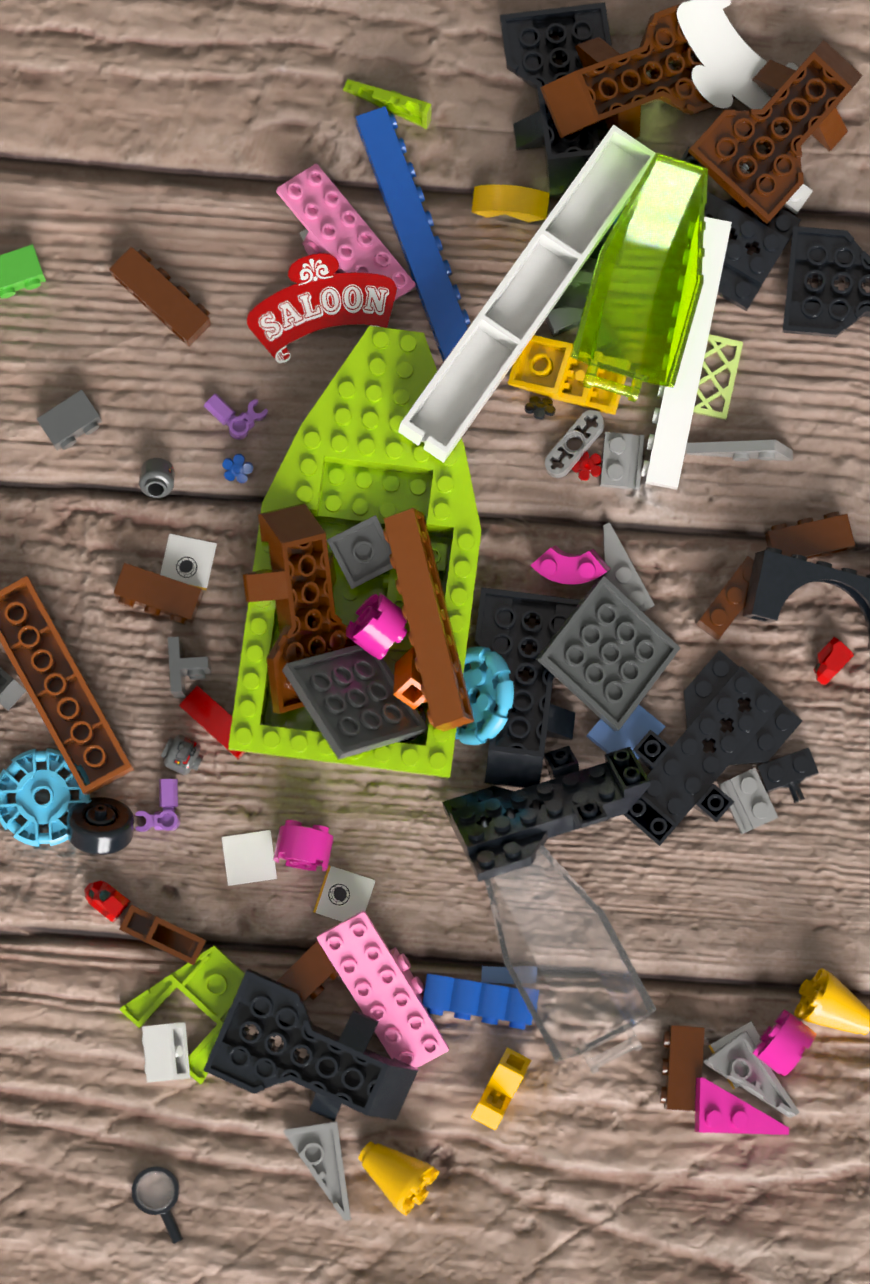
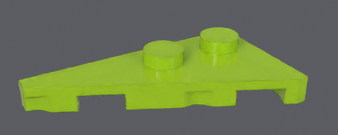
[343,79,432,129]

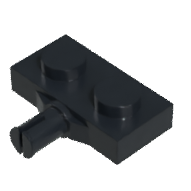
[757,747,819,803]

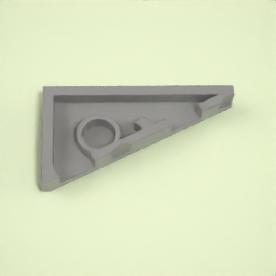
[686,439,793,461]
[603,522,655,612]
[703,1031,800,1118]
[284,1122,351,1221]

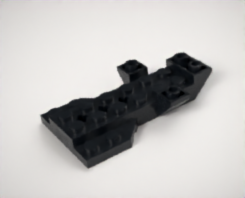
[500,2,612,197]
[627,146,801,311]
[782,226,870,337]
[467,587,581,788]
[623,650,802,846]
[442,746,650,882]
[203,968,419,1122]

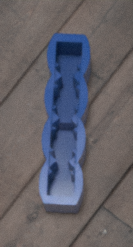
[422,973,537,1030]

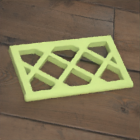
[693,334,743,420]

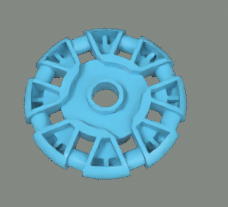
[455,646,514,745]
[0,748,92,847]

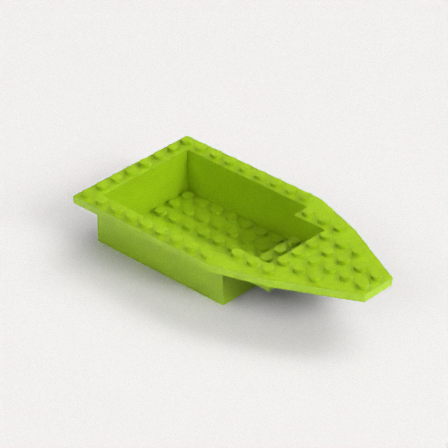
[228,326,482,778]

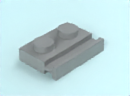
[600,432,644,490]
[718,768,778,835]

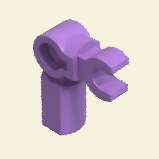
[204,393,268,440]
[135,779,181,832]

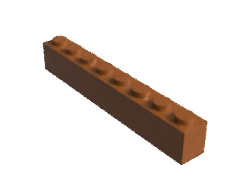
[383,508,474,732]

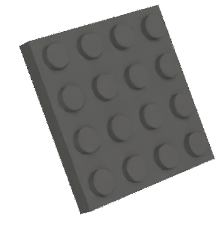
[537,576,681,731]
[282,645,428,760]

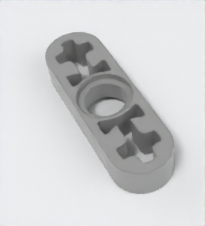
[545,410,604,478]

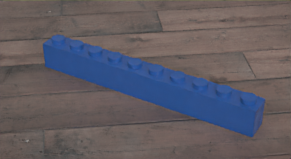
[355,106,470,363]

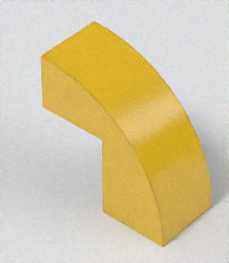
[472,184,550,223]
[471,1047,531,1130]

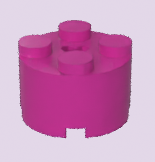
[346,593,407,660]
[273,820,334,871]
[752,1009,816,1077]

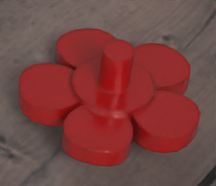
[572,451,602,481]

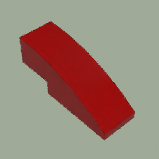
[179,686,245,760]

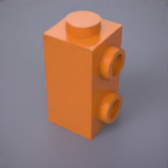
[393,647,427,710]

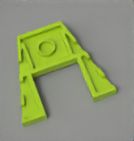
[119,945,245,1085]

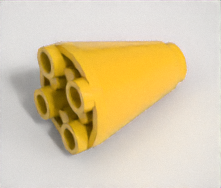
[794,968,870,1035]
[358,1141,439,1216]

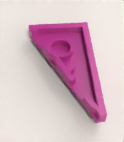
[695,1078,789,1135]

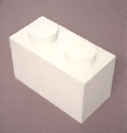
[142,1022,190,1083]

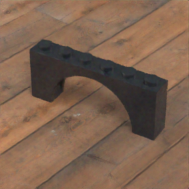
[742,547,870,650]

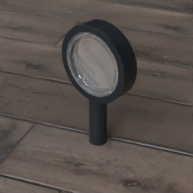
[131,1166,183,1244]

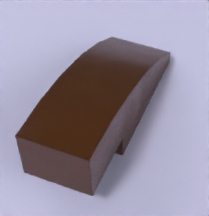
[119,905,206,965]

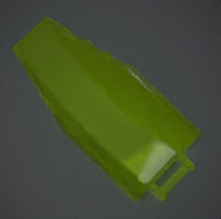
[570,153,708,402]

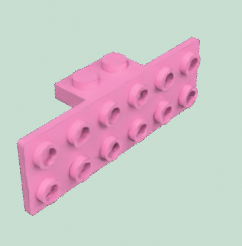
[276,164,416,301]
[317,911,449,1068]

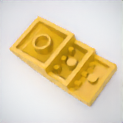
[508,335,630,415]

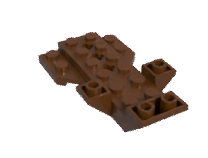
[540,0,736,139]
[688,40,863,224]
[243,504,357,714]

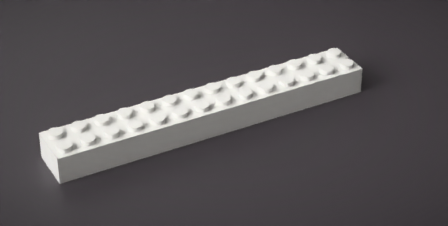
[398,125,658,463]

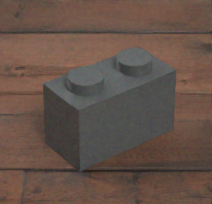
[37,390,102,451]

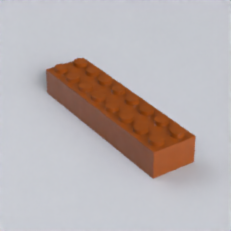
[0,576,135,795]

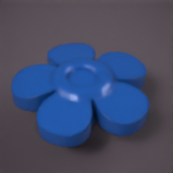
[222,454,253,483]

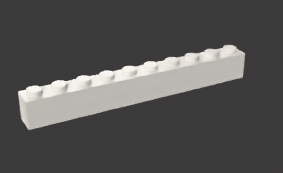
[641,216,732,490]

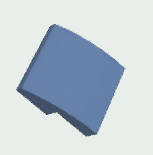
[586,705,666,760]

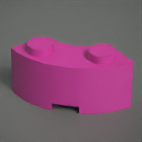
[531,545,611,585]

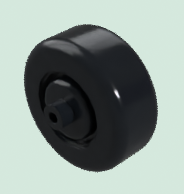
[67,797,134,855]

